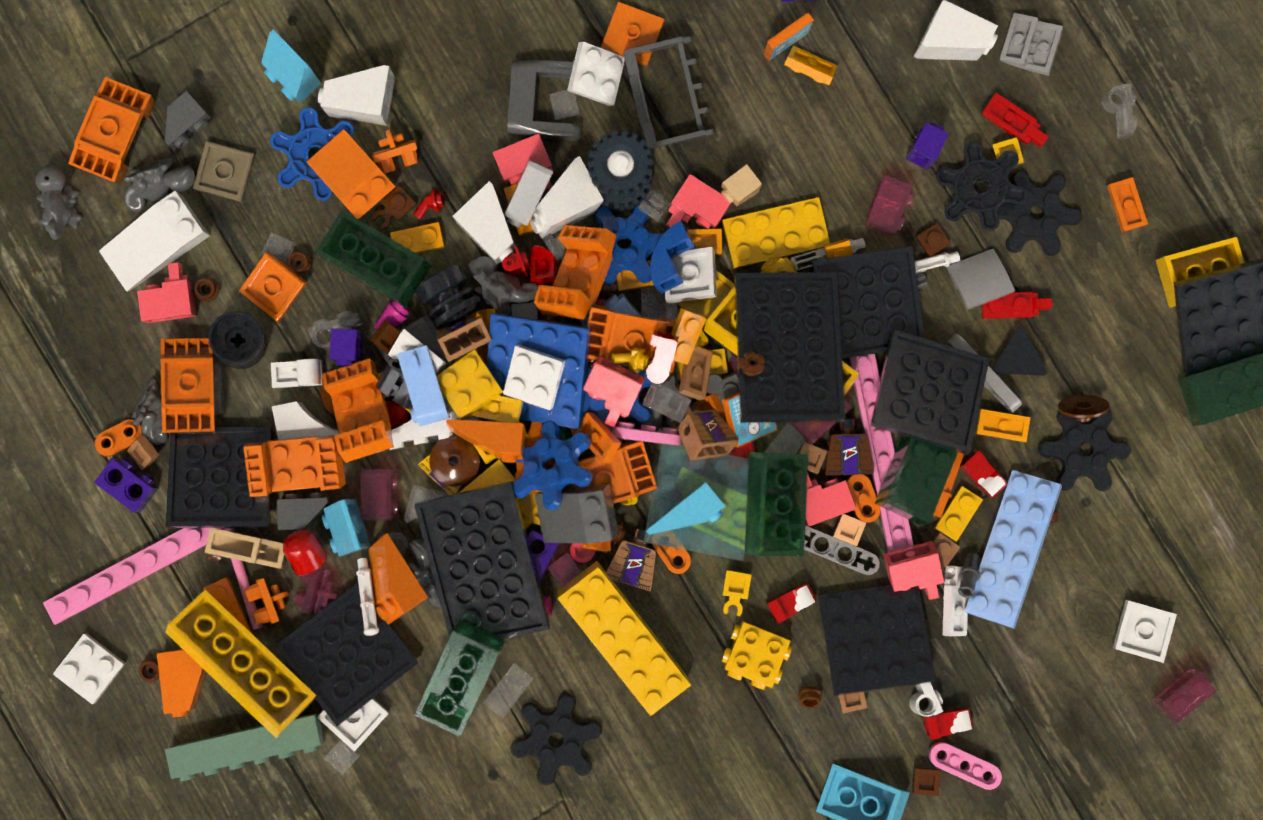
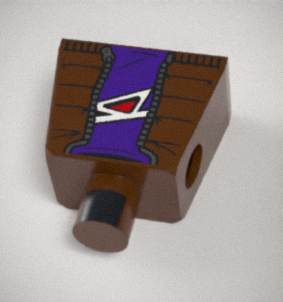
[823,419,874,476]

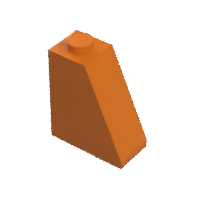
[157,649,206,717]

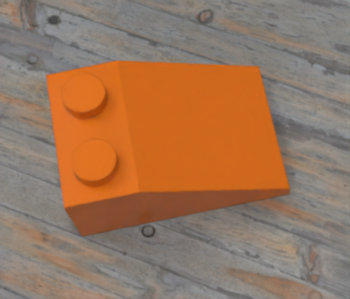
[307,129,395,220]
[368,533,428,625]

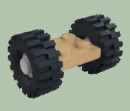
[588,130,653,212]

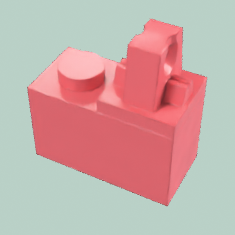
[492,134,554,193]
[666,174,731,229]
[137,262,197,323]
[583,356,646,428]
[794,469,856,526]
[883,541,944,600]

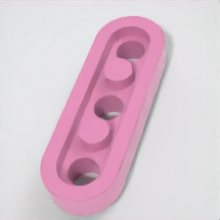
[612,422,682,445]
[929,742,1002,790]

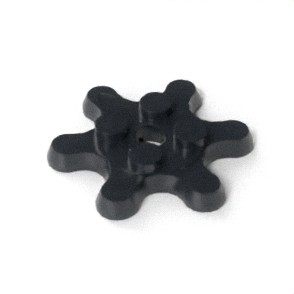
[936,141,1028,231]
[997,171,1082,256]
[1038,411,1131,492]
[510,693,602,786]

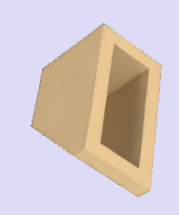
[721,164,762,207]

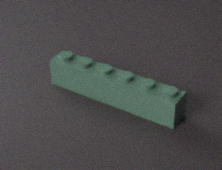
[165,712,325,781]

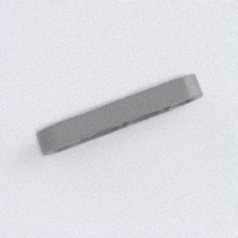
[946,333,1022,413]
[786,523,880,575]

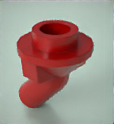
[413,188,445,220]

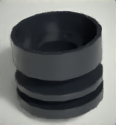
[415,264,482,328]
[208,311,267,370]

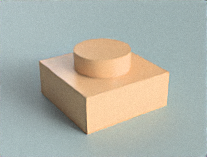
[832,514,866,546]

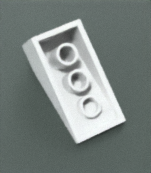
[99,191,210,292]

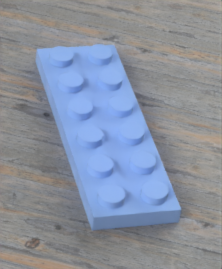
[965,470,1062,629]

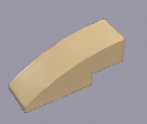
[204,528,286,569]

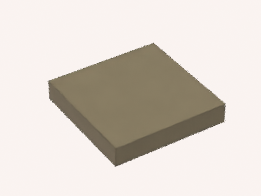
[193,141,255,202]

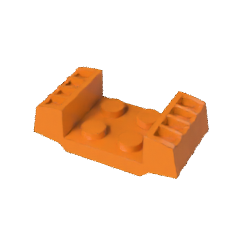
[68,77,155,183]
[534,225,617,320]
[586,304,676,373]
[161,338,215,433]
[322,358,394,463]
[243,435,346,497]
[551,440,657,504]

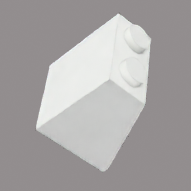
[913,0,998,60]
[318,65,395,126]
[530,156,604,239]
[453,181,515,266]

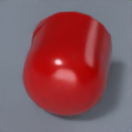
[283,529,327,575]

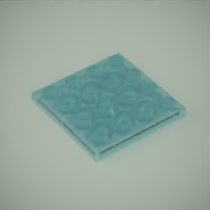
[643,443,761,561]

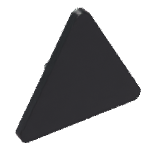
[992,326,1047,376]

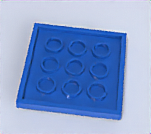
[487,313,591,429]

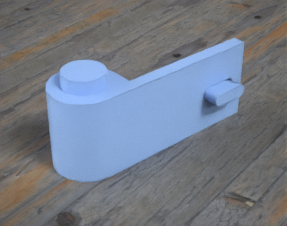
[397,345,450,427]

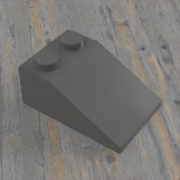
[535,483,618,544]

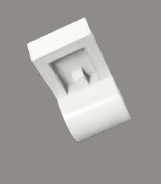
[271,359,323,388]
[909,683,943,717]

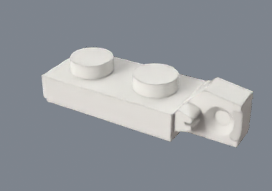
[943,566,968,636]

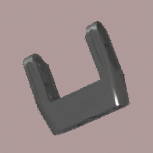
[507,60,581,141]

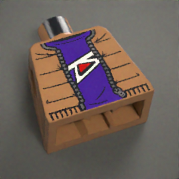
[436,315,491,362]
[678,403,739,461]
[606,529,656,591]

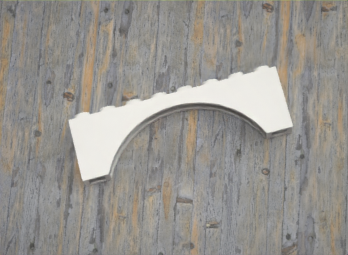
[272,391,483,454]

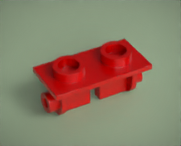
[502,247,531,277]

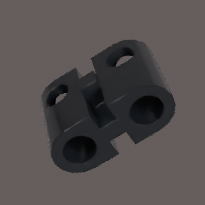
[376,359,413,409]

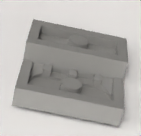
[1000,13,1063,76]
[946,249,1015,310]

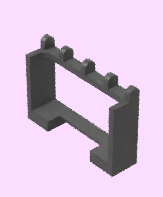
[623,36,714,150]

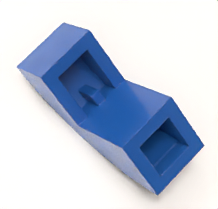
[650,221,695,294]

